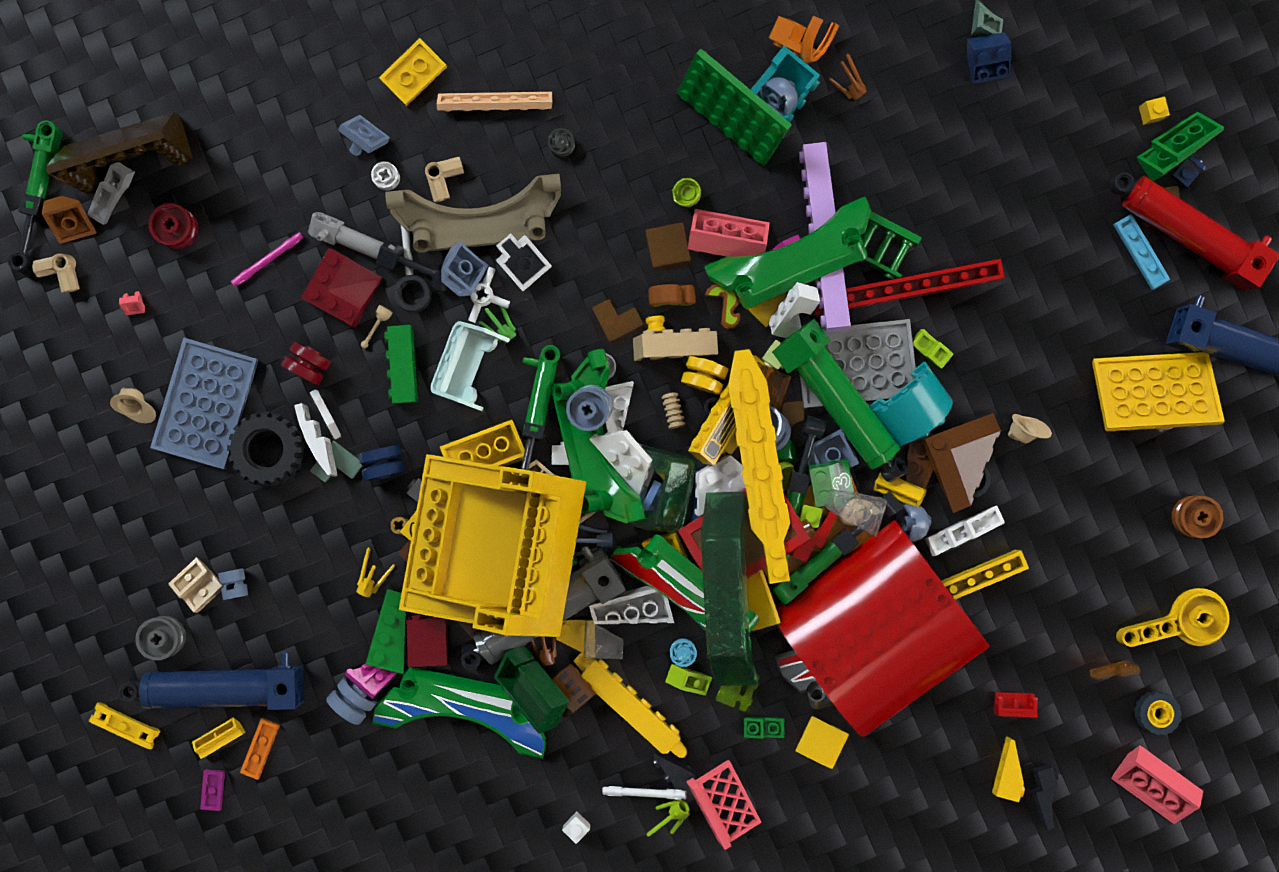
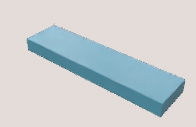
[1113,214,1170,290]

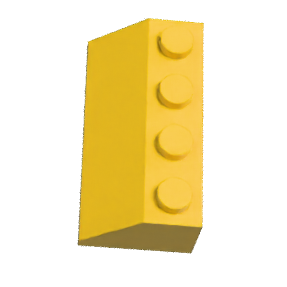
[730,570,781,631]

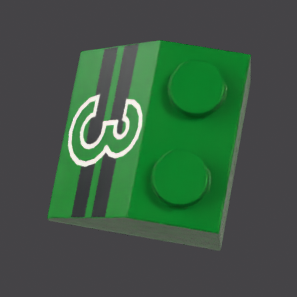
[809,459,855,507]

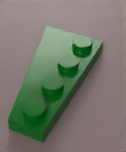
[365,589,406,674]

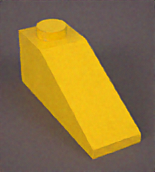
[992,736,1025,802]

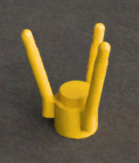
[356,547,395,598]

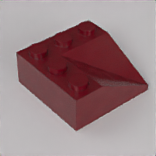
[301,248,383,328]

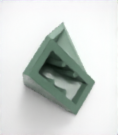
[971,0,1003,36]

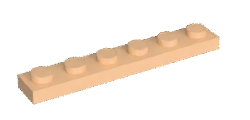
[437,92,553,112]

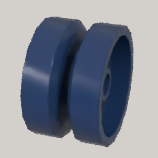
[358,445,406,481]

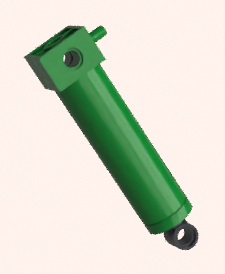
[772,319,908,483]

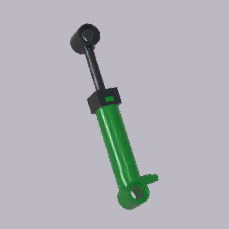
[521,345,560,470]

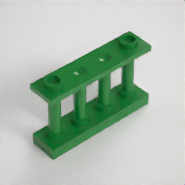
[860,211,922,280]

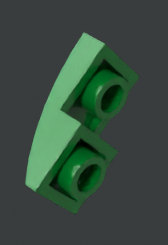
[744,717,785,738]

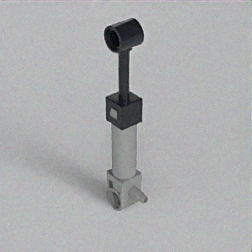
[308,212,449,291]

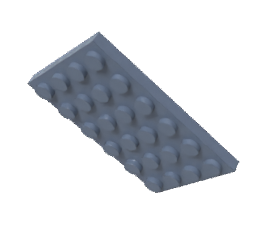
[150,338,259,469]

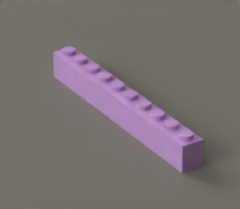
[799,142,851,333]

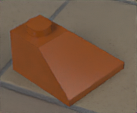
[42,196,96,244]

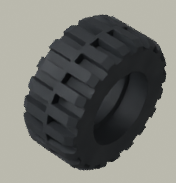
[227,412,306,486]

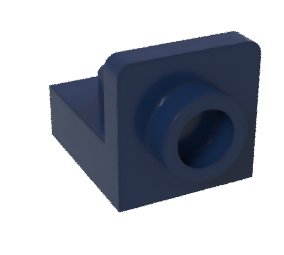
[1171,155,1206,188]

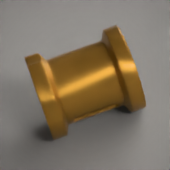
[391,517,409,535]

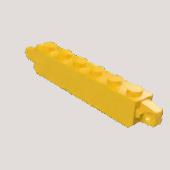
[574,652,687,758]

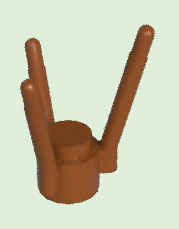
[829,54,867,101]
[530,636,557,666]

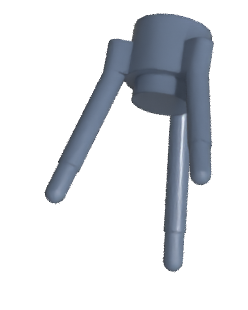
[574,525,612,556]

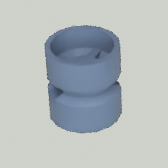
[218,568,248,600]

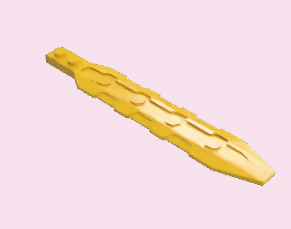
[728,349,790,584]

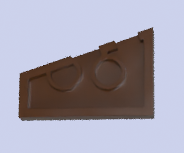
[905,433,934,489]

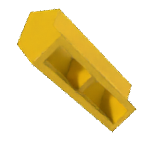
[874,472,927,507]
[192,717,245,759]

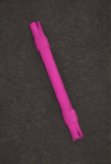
[231,232,304,287]

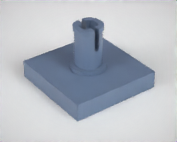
[338,115,390,156]

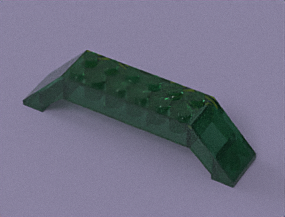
[700,491,756,686]

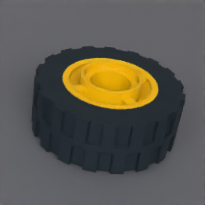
[1134,691,1182,735]

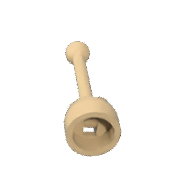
[361,305,393,348]

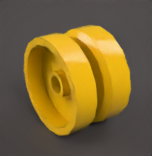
[681,356,729,395]

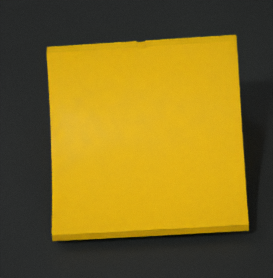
[399,454,586,637]

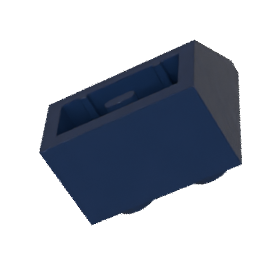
[967,32,1012,84]

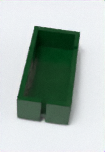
[494,646,570,734]

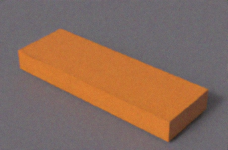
[240,718,280,780]

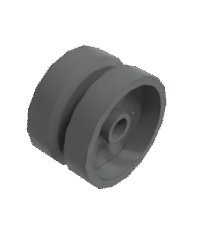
[136,616,186,660]

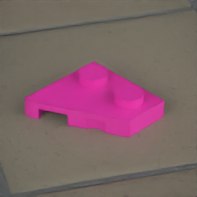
[345,664,398,699]

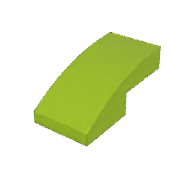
[912,329,953,369]

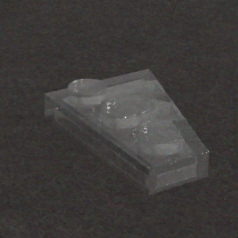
[825,488,887,537]

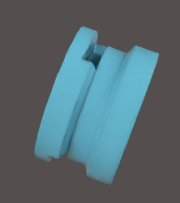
[670,639,697,667]

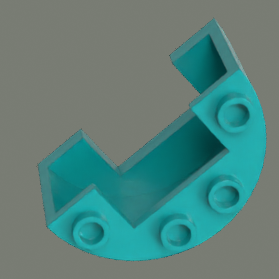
[751,46,820,123]
[870,362,953,447]

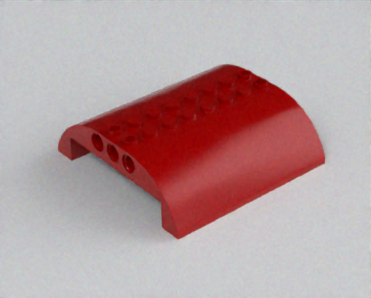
[776,520,990,737]

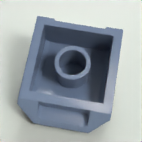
[441,241,489,296]
[808,429,860,468]

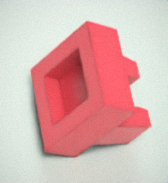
[119,291,145,316]

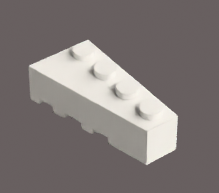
[589,585,674,624]

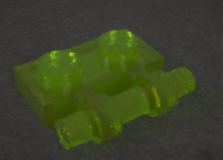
[716,664,760,712]

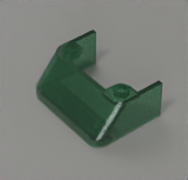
[619,445,697,533]

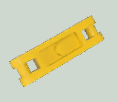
[89,702,160,749]

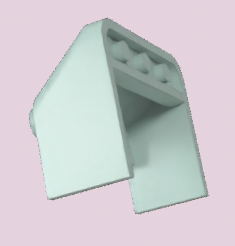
[431,321,509,411]

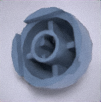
[760,77,798,116]
[895,504,931,542]

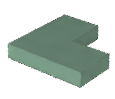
[310,440,364,483]

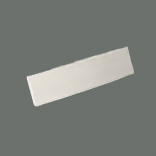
[294,403,337,477]
[925,506,1005,556]

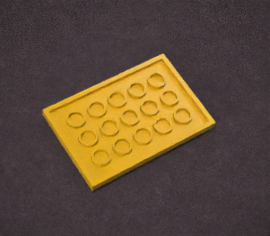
[1092,352,1225,431]

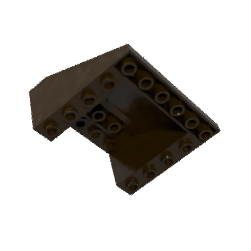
[46,112,193,194]

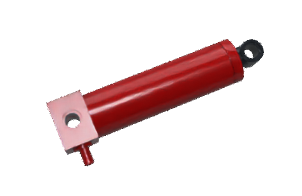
[1109,173,1279,292]

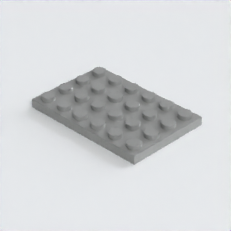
[800,319,916,408]

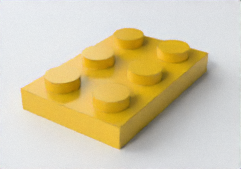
[379,38,447,106]

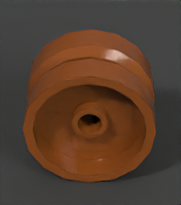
[1172,496,1224,538]

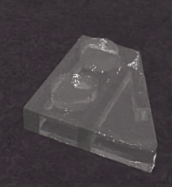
[583,620,623,659]

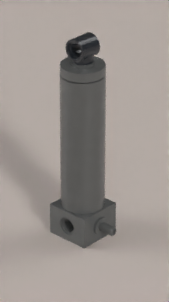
[461,546,625,669]

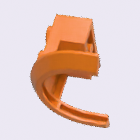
[769,16,840,64]

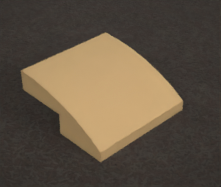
[169,557,224,613]

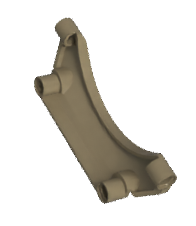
[385,174,561,253]

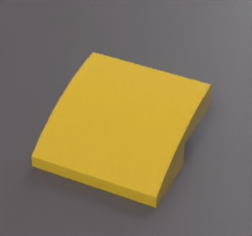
[795,716,849,769]

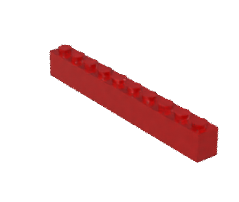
[812,259,1005,317]

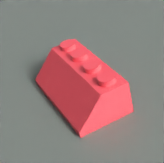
[687,209,770,256]
[1111,746,1203,824]

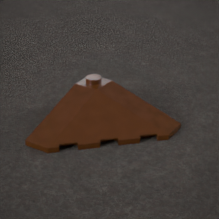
[922,413,1001,513]

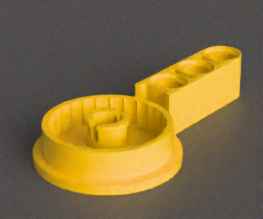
[1116,588,1229,647]

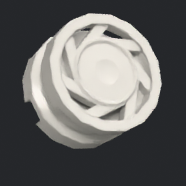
[371,161,400,191]

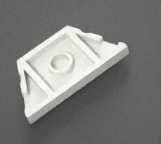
[589,430,652,494]
[695,455,746,516]

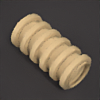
[661,392,685,429]

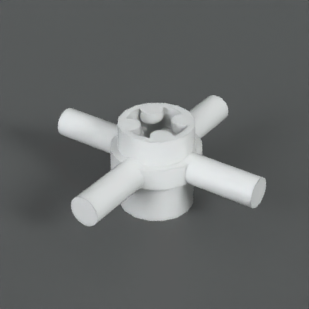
[468,267,510,323]

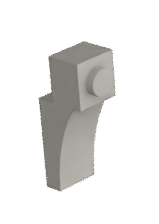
[87,162,135,225]

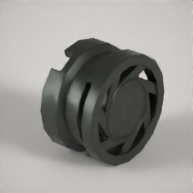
[548,128,575,158]

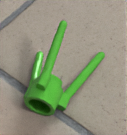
[479,296,516,344]

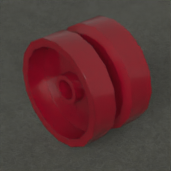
[149,203,198,249]
[281,341,331,385]

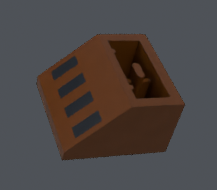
[551,664,596,719]

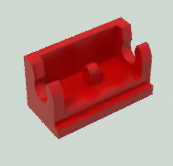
[994,692,1038,718]

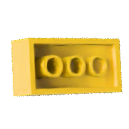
[440,420,525,467]

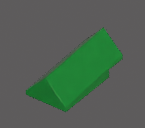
[1137,112,1224,181]

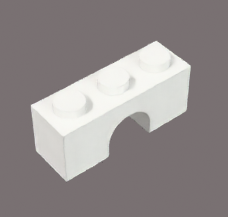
[769,282,820,338]

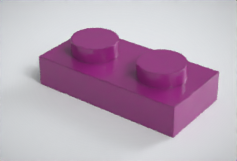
[200,769,225,811]

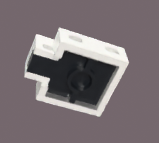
[496,233,552,291]

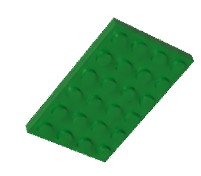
[677,49,792,166]

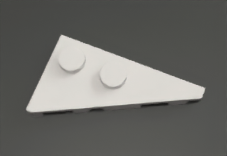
[605,381,634,433]

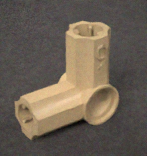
[425,157,464,202]
[32,254,80,293]

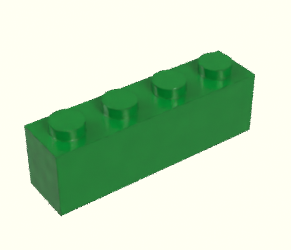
[385,325,418,404]

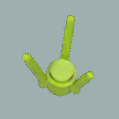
[647,799,690,837]

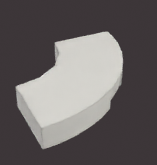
[310,389,341,439]

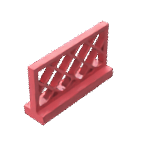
[687,760,761,850]

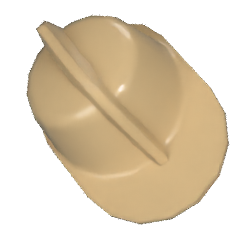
[110,388,156,424]
[1008,414,1052,443]

